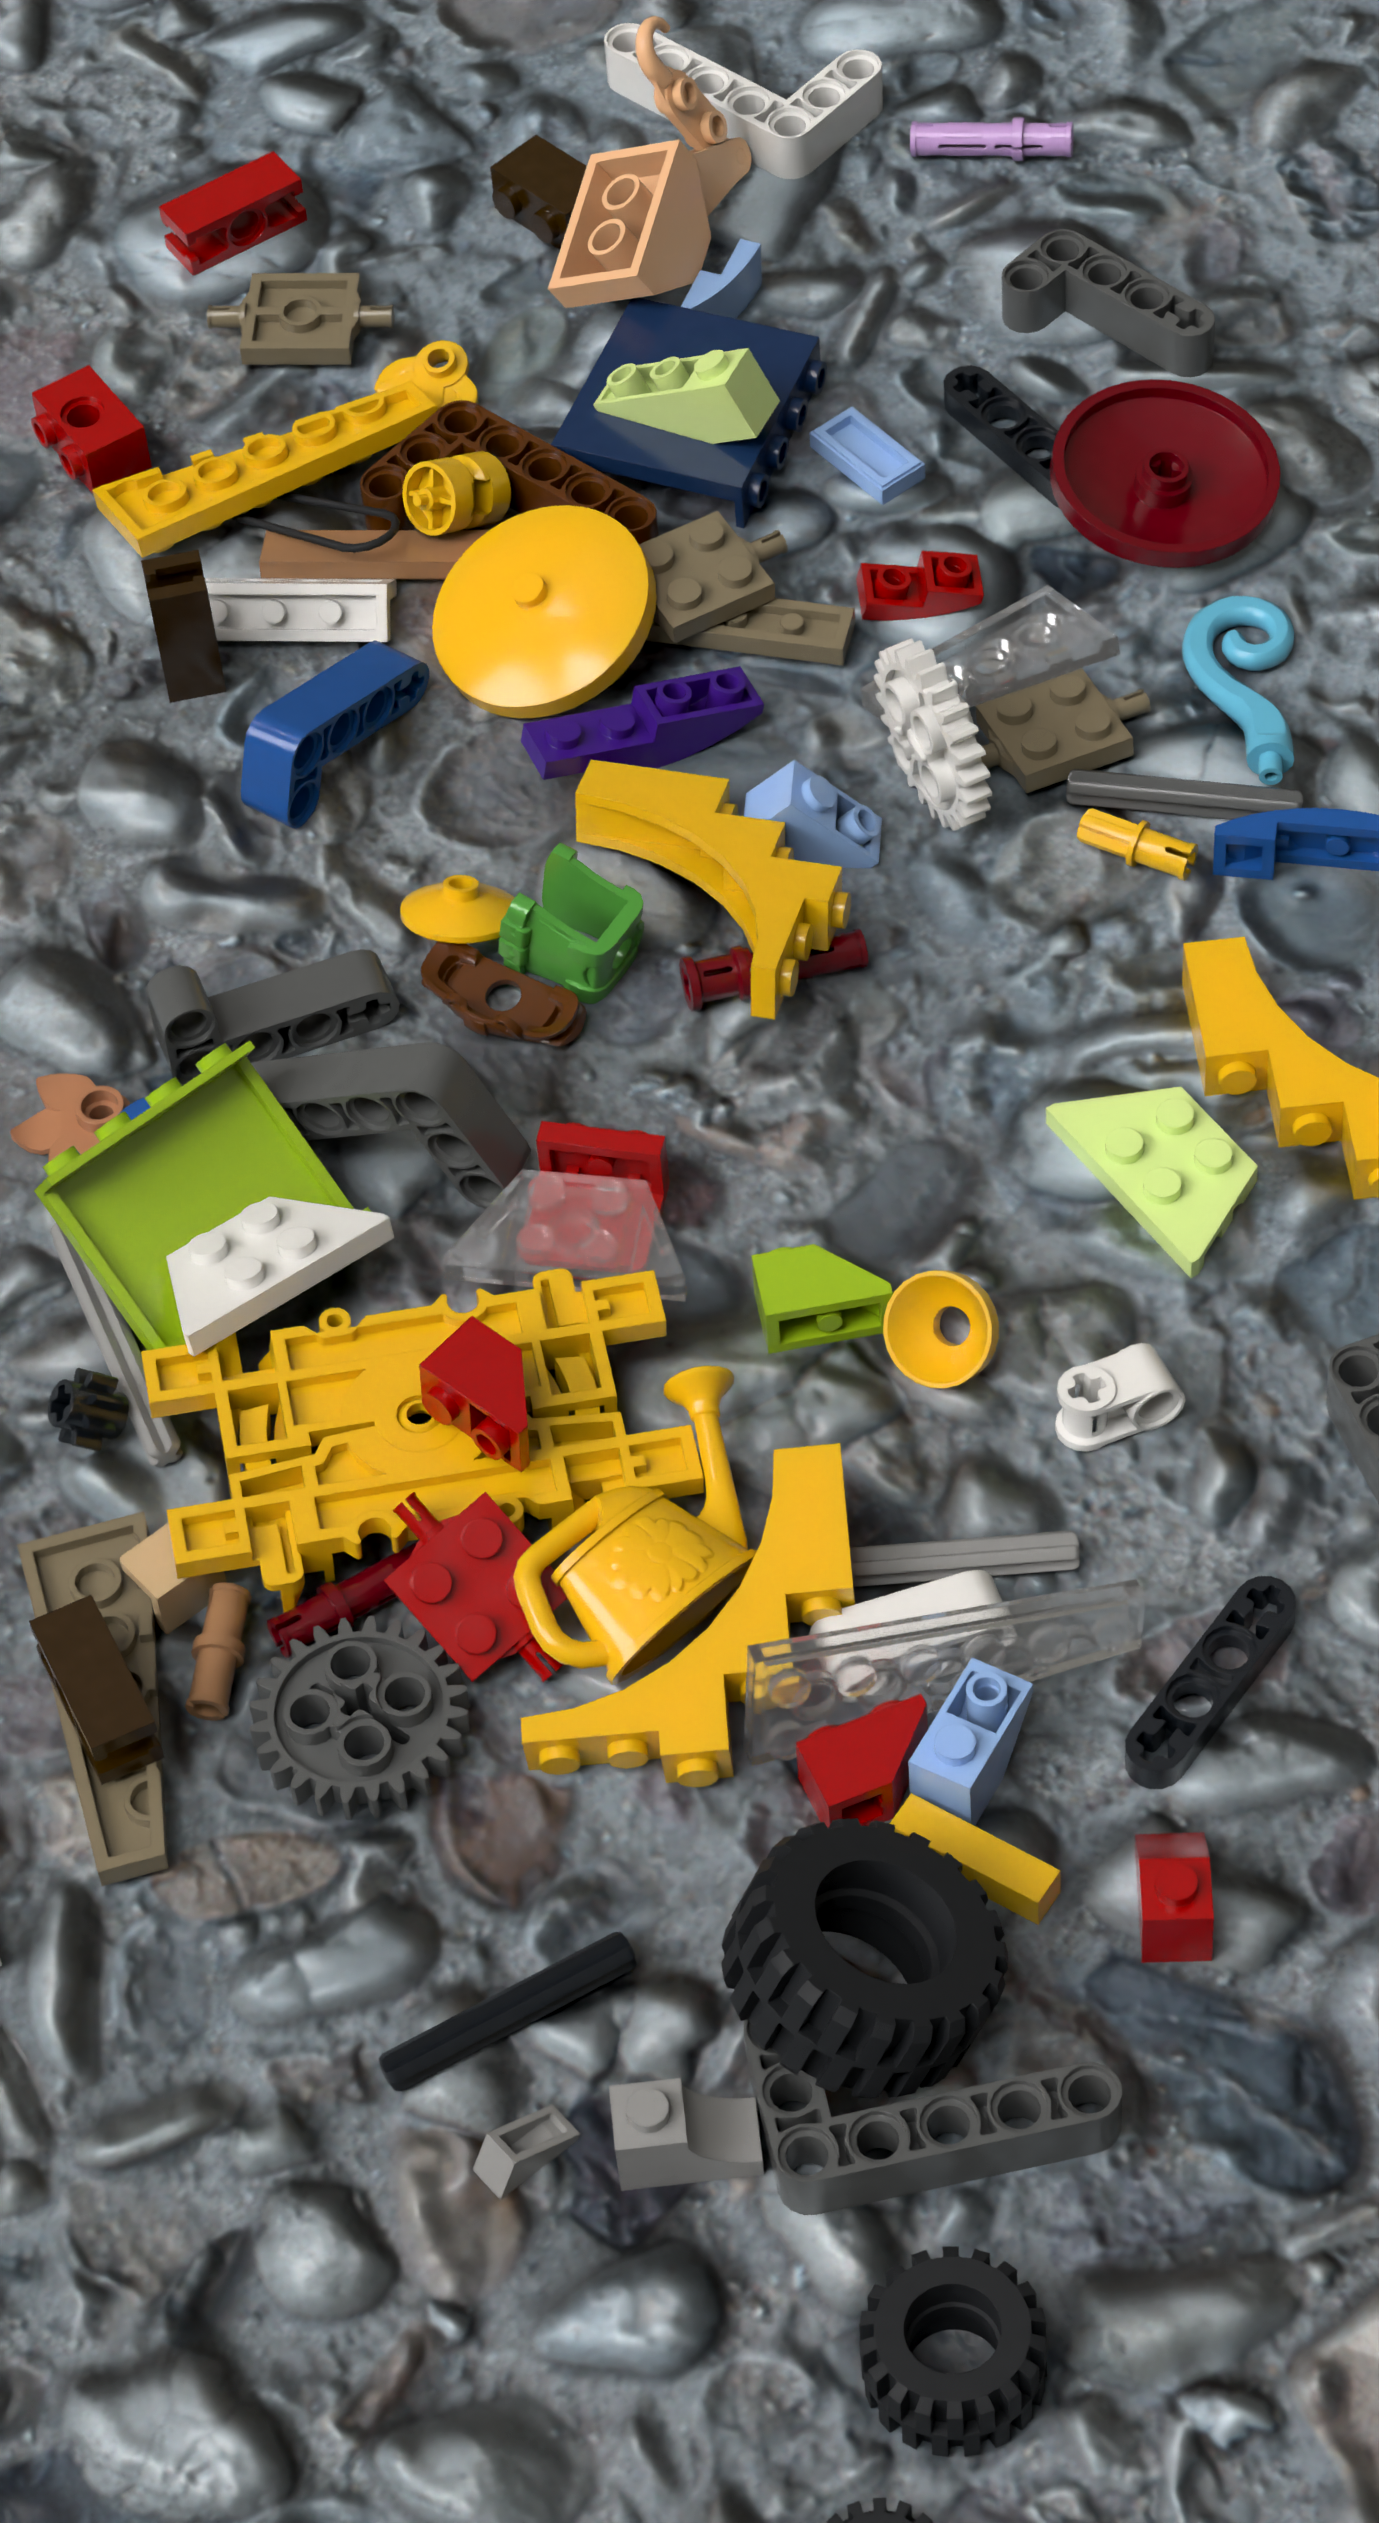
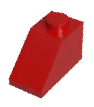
[1135,1832,1214,1963]

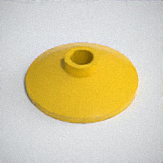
[400,875,514,944]

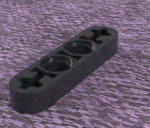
[943,365,1059,508]
[1125,1576,1296,1789]

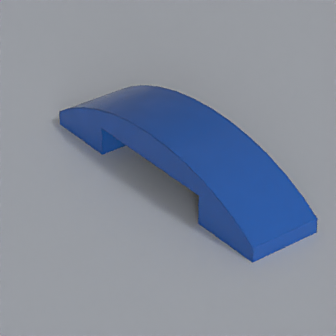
[1213,808,1379,880]

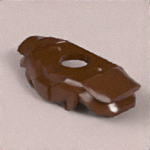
[421,941,587,1047]

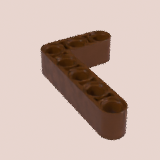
[360,400,659,544]

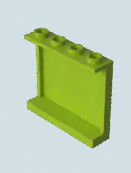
[34,1040,371,1350]

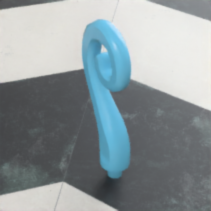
[1182,596,1295,785]

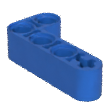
[241,640,429,829]

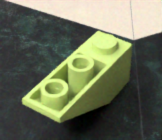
[593,348,780,444]

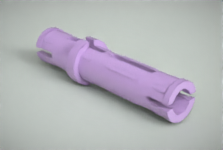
[910,118,1074,161]

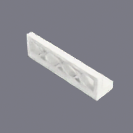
[205,578,397,642]

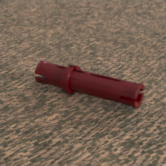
[267,1541,418,1658]

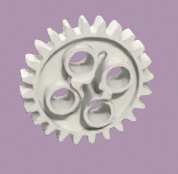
[874,638,992,831]

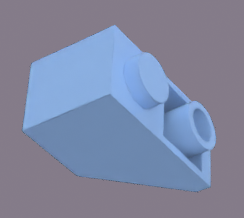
[744,760,882,868]
[908,1657,1033,1826]

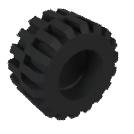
[859,2246,1047,2457]

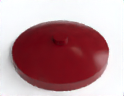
[1050,379,1280,568]

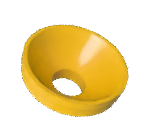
[883,1270,999,1389]

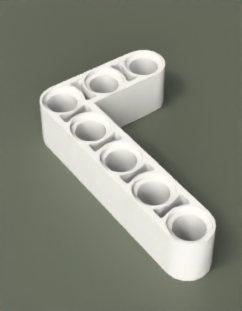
[604,23,883,179]

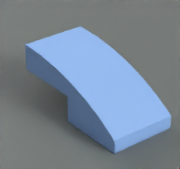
[681,239,762,319]

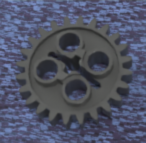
[249,1616,471,1820]

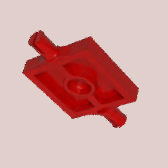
[384,1492,567,1682]

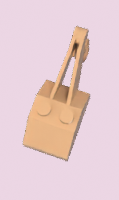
[548,16,752,308]

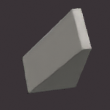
[473,2104,580,2200]

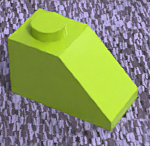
[751,1244,893,1354]

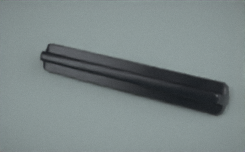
[379,1932,636,2091]

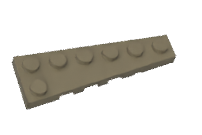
[17,1511,169,1886]

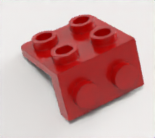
[522,1121,670,1277]

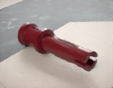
[679,928,869,1011]

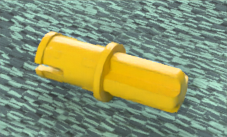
[1077,808,1198,881]

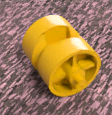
[402,451,511,536]

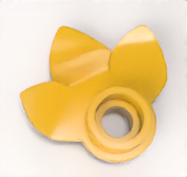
[374,340,478,410]

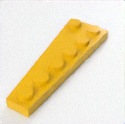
[92,381,437,558]

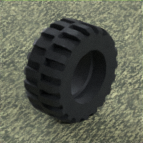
[721,1818,1008,2098]

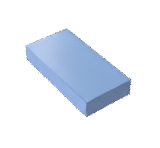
[809,406,926,505]

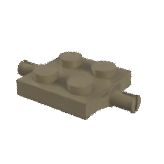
[207,273,395,365]
[639,511,788,643]
[976,668,1151,793]

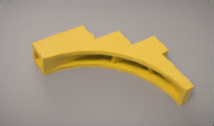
[575,760,851,1020]
[1182,936,1379,1200]
[521,1443,855,1787]

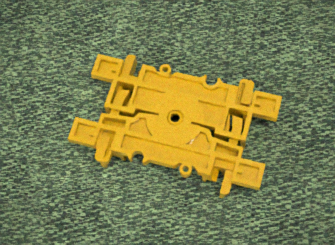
[141,1269,704,1613]

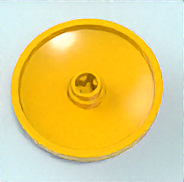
[432,505,657,718]

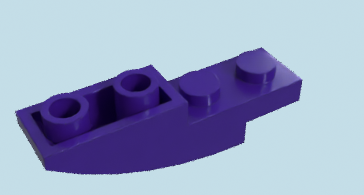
[521,666,764,780]

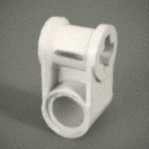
[1055,1343,1186,1452]

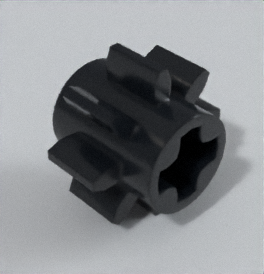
[48,1368,129,1451]

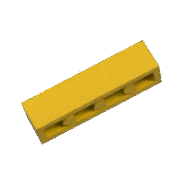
[889,1793,1061,1925]

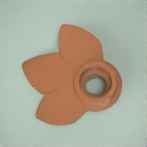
[10,1074,130,1161]

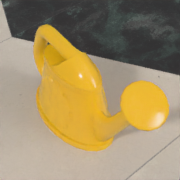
[514,1365,757,1685]

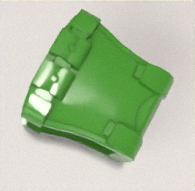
[498,842,644,1004]

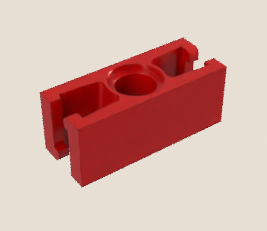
[159,151,307,276]

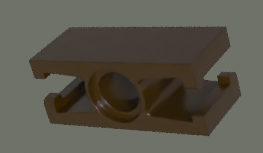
[141,549,227,703]
[29,1595,165,1785]

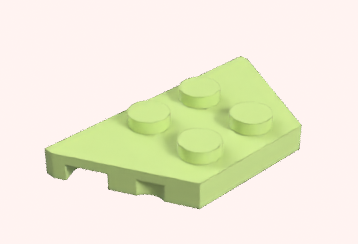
[1046,1087,1258,1278]

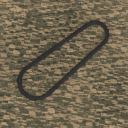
[231,493,400,553]

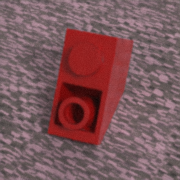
[419,1316,530,1472]
[795,1693,928,1827]

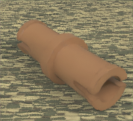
[185,1582,252,1721]

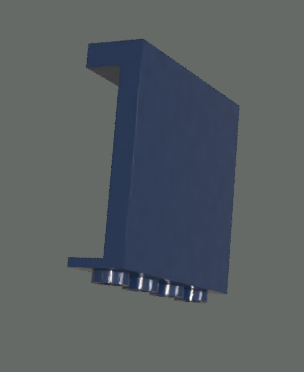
[551,298,827,528]

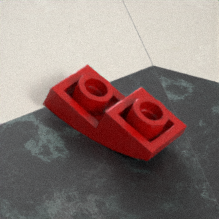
[856,550,984,621]

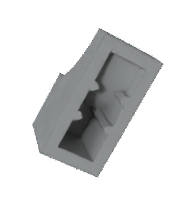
[609,2078,764,2191]

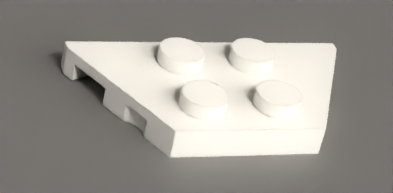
[166,1196,394,1357]

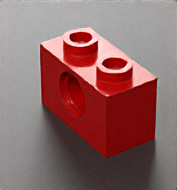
[31,365,152,494]

